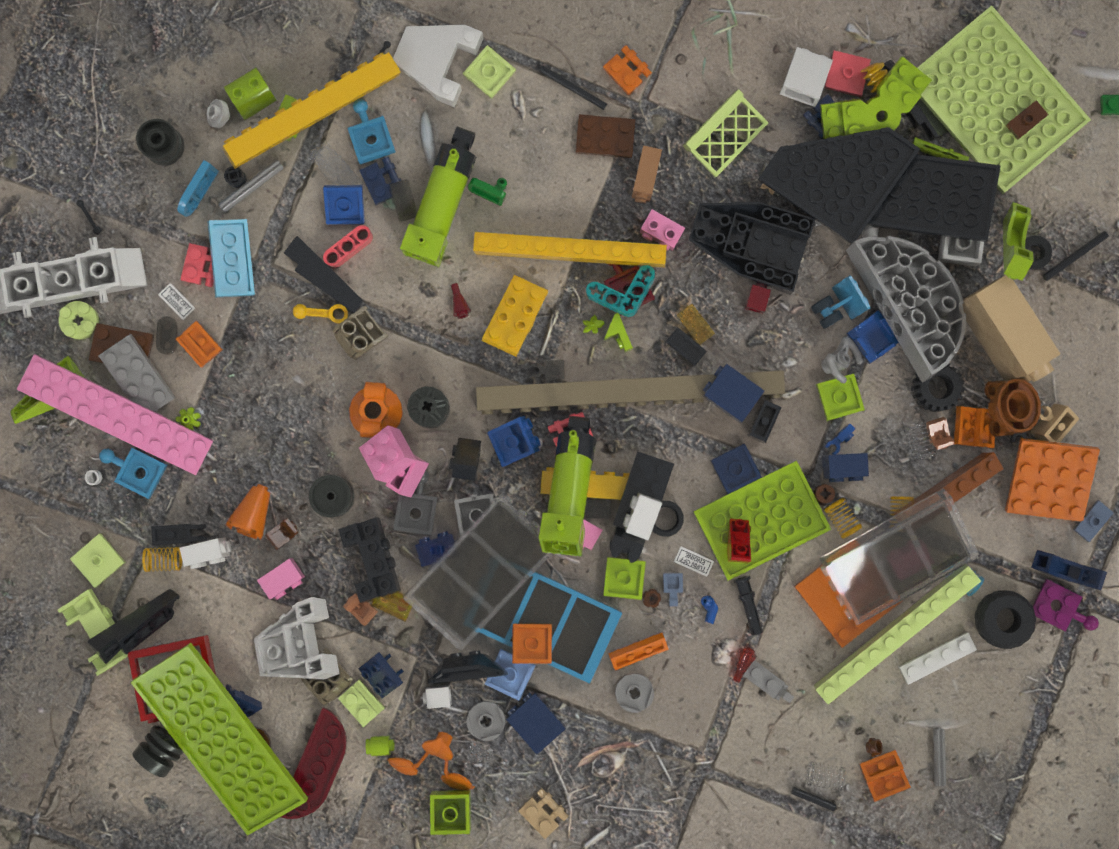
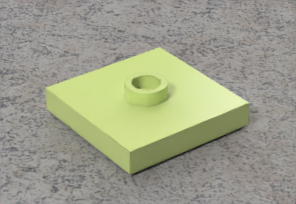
[70,533,126,588]

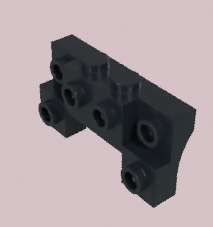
[338,517,401,603]

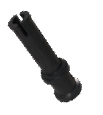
[733,576,763,636]

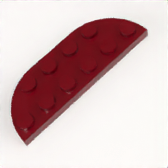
[281,707,347,819]

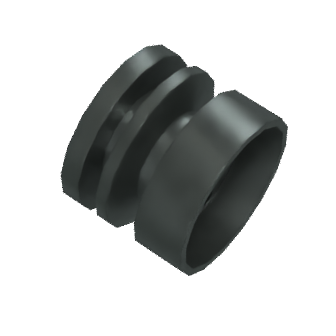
[407,386,450,428]
[132,725,184,778]

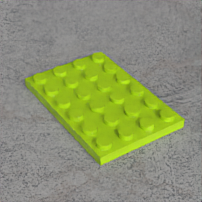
[693,461,831,581]

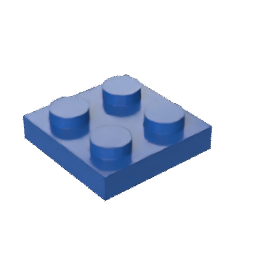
[323,185,365,224]

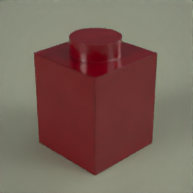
[744,283,771,314]

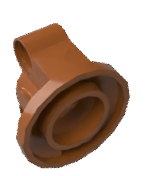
[984,378,1041,437]

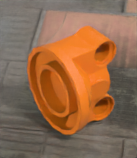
[349,382,403,438]

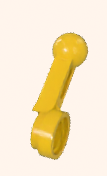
[292,304,348,324]

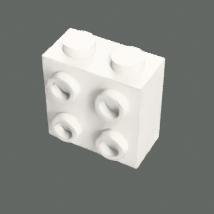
[180,538,232,569]

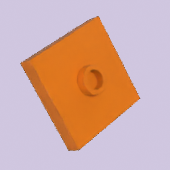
[512,624,552,664]

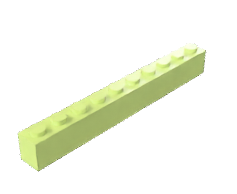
[814,563,981,704]

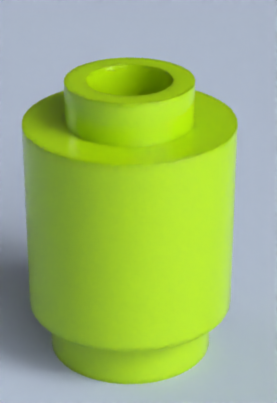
[366,736,395,756]

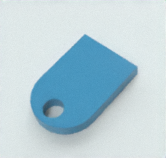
[177,160,219,217]

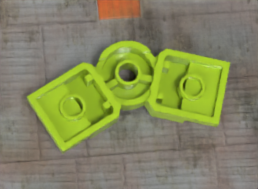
[820,56,932,139]

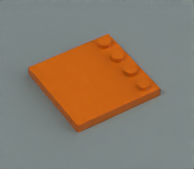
[794,539,903,648]

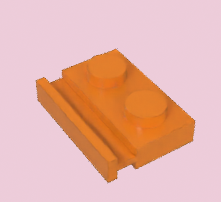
[176,321,223,368]

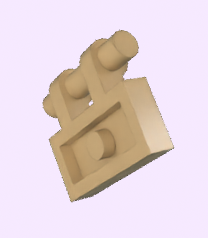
[518,788,568,839]

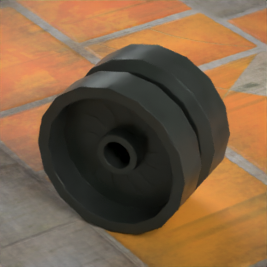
[309,475,355,518]

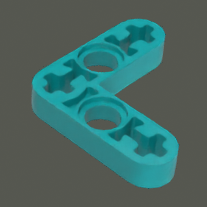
[586,265,655,317]

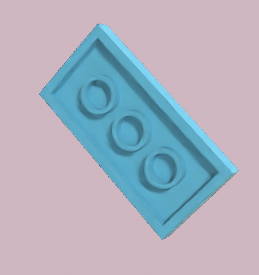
[208,219,255,298]

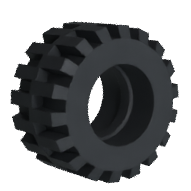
[911,364,965,412]

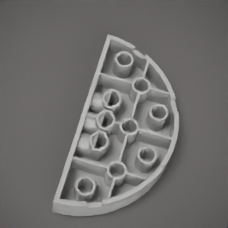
[846,236,966,383]

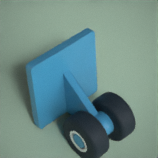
[811,275,871,329]

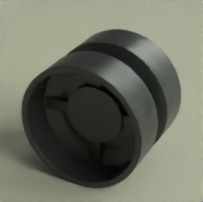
[136,119,184,166]

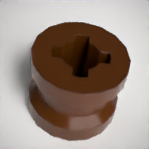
[814,484,835,503]

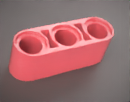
[323,225,373,269]

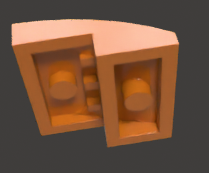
[954,406,995,448]
[859,750,911,802]

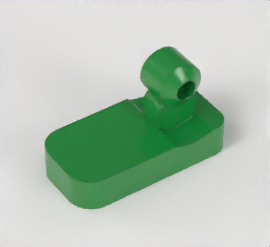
[468,178,507,206]

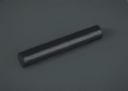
[791,787,836,812]

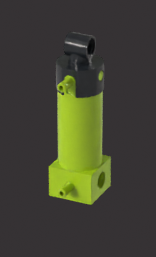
[400,126,477,267]
[539,416,596,557]

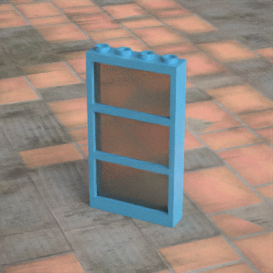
[462,553,622,684]

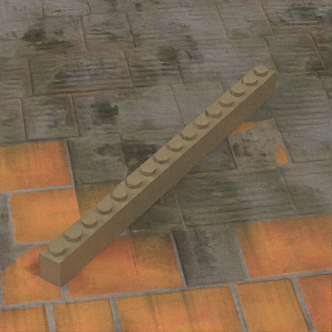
[476,371,785,415]

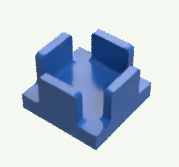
[847,310,899,364]

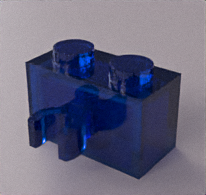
[415,531,460,567]

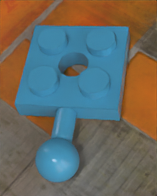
[348,99,396,164]
[99,447,167,499]

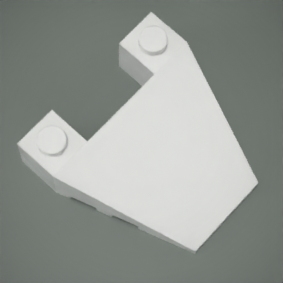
[393,25,483,107]
[254,597,340,680]

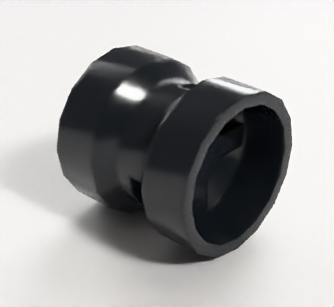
[224,166,247,189]

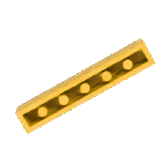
[540,467,630,500]

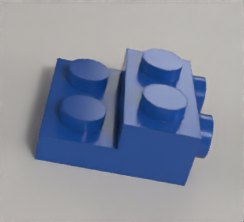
[487,416,541,467]

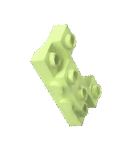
[58,589,128,676]

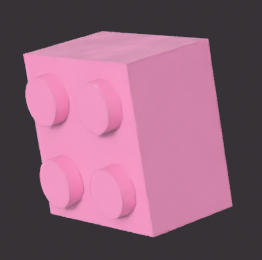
[359,426,417,483]

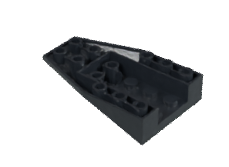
[689,202,816,295]

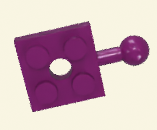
[1032,579,1099,632]

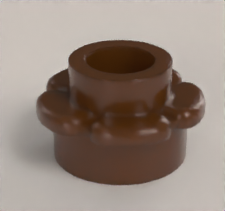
[642,589,661,608]
[866,738,883,757]

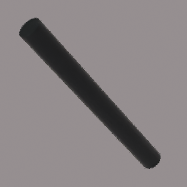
[539,65,607,110]
[1043,231,1109,281]

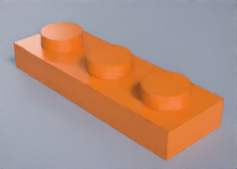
[608,633,669,670]

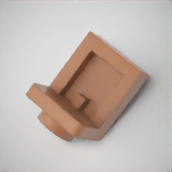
[926,417,955,450]
[343,593,378,626]

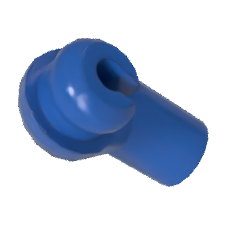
[701,595,718,624]

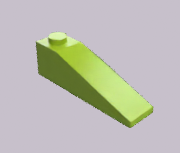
[10,356,85,424]

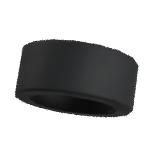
[652,501,684,537]

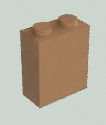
[632,145,662,203]

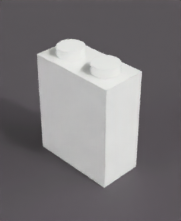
[780,47,833,107]

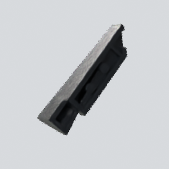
[881,60,949,142]
[284,236,363,313]
[88,589,180,664]

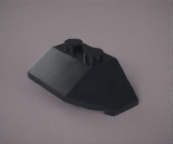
[428,650,508,684]

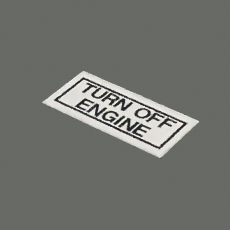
[158,283,195,320]
[674,547,714,577]

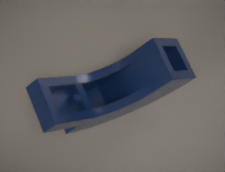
[1031,550,1107,591]

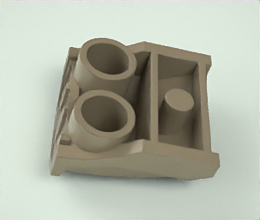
[333,306,388,360]
[301,648,353,705]

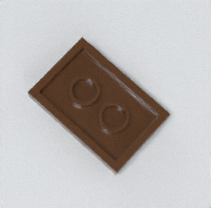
[576,114,636,158]
[89,323,154,364]

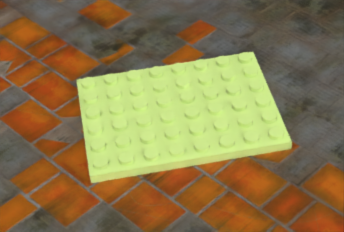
[917,5,1091,194]

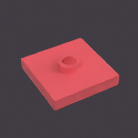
[824,50,871,97]

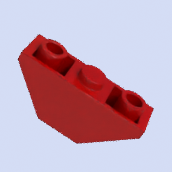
[727,519,751,563]

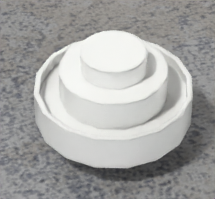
[207,99,230,128]

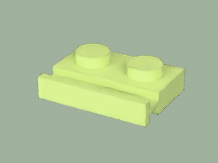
[338,679,385,727]

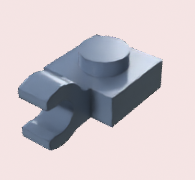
[663,573,683,606]

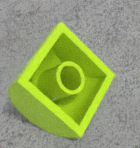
[224,67,277,120]

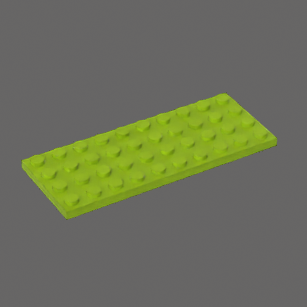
[130,643,308,836]

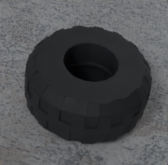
[975,590,1036,649]

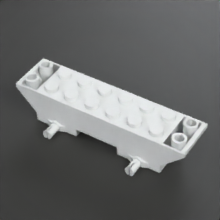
[0,237,147,318]

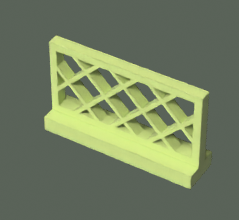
[683,89,768,177]

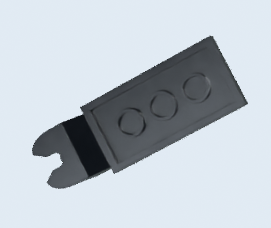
[610,451,674,563]

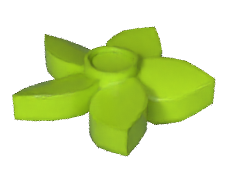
[582,315,605,334]

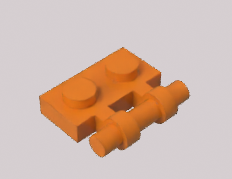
[603,45,652,96]

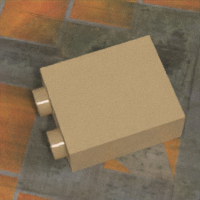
[962,275,1060,382]

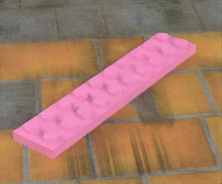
[17,354,214,475]

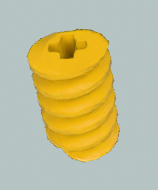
[860,62,888,97]

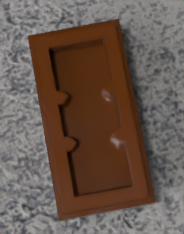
[1005,100,1049,140]

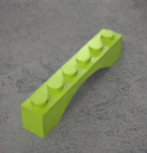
[1003,202,1034,281]

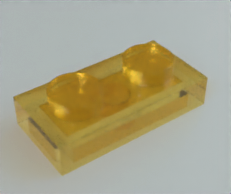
[676,304,715,345]

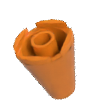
[225,484,270,540]

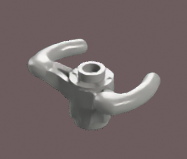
[821,336,863,383]

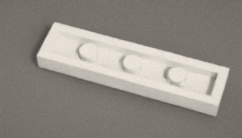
[898,632,977,685]

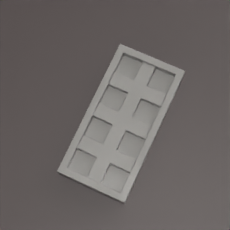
[98,334,176,412]

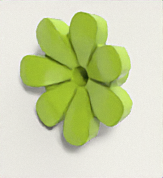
[176,407,201,431]

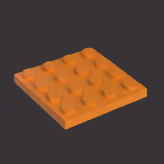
[1005,438,1100,522]

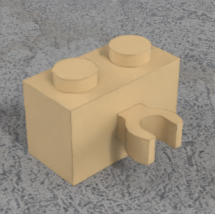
[1031,404,1079,443]

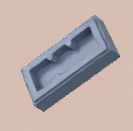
[1073,500,1114,542]

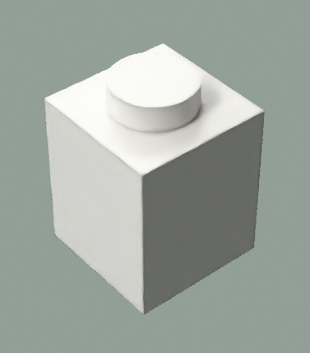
[423,685,452,709]

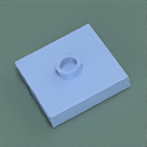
[485,649,536,701]

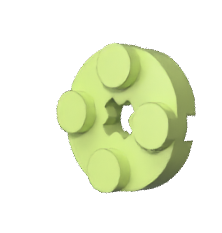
[59,301,99,340]

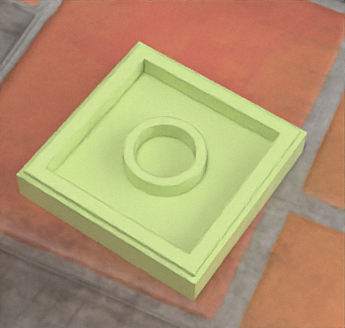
[463,45,516,99]

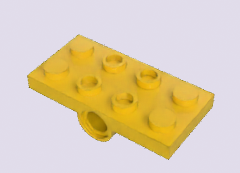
[482,275,548,357]

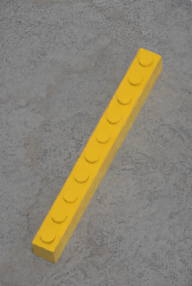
[222,52,401,169]
[473,232,667,268]

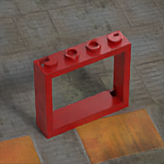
[128,635,216,724]

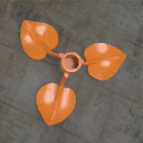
[387,732,475,790]

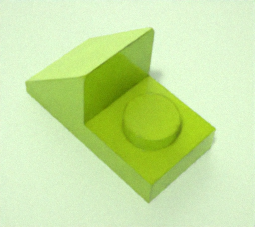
[604,313,633,352]

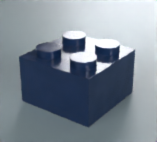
[822,453,869,482]

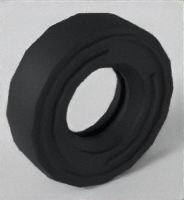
[1025,235,1052,270]

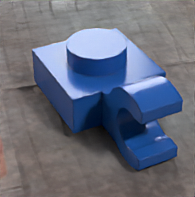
[825,424,855,455]

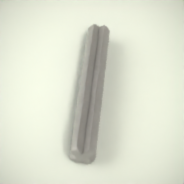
[219,160,283,212]

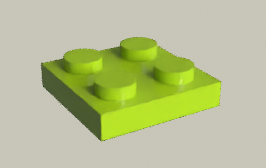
[816,374,865,421]
[603,557,646,600]

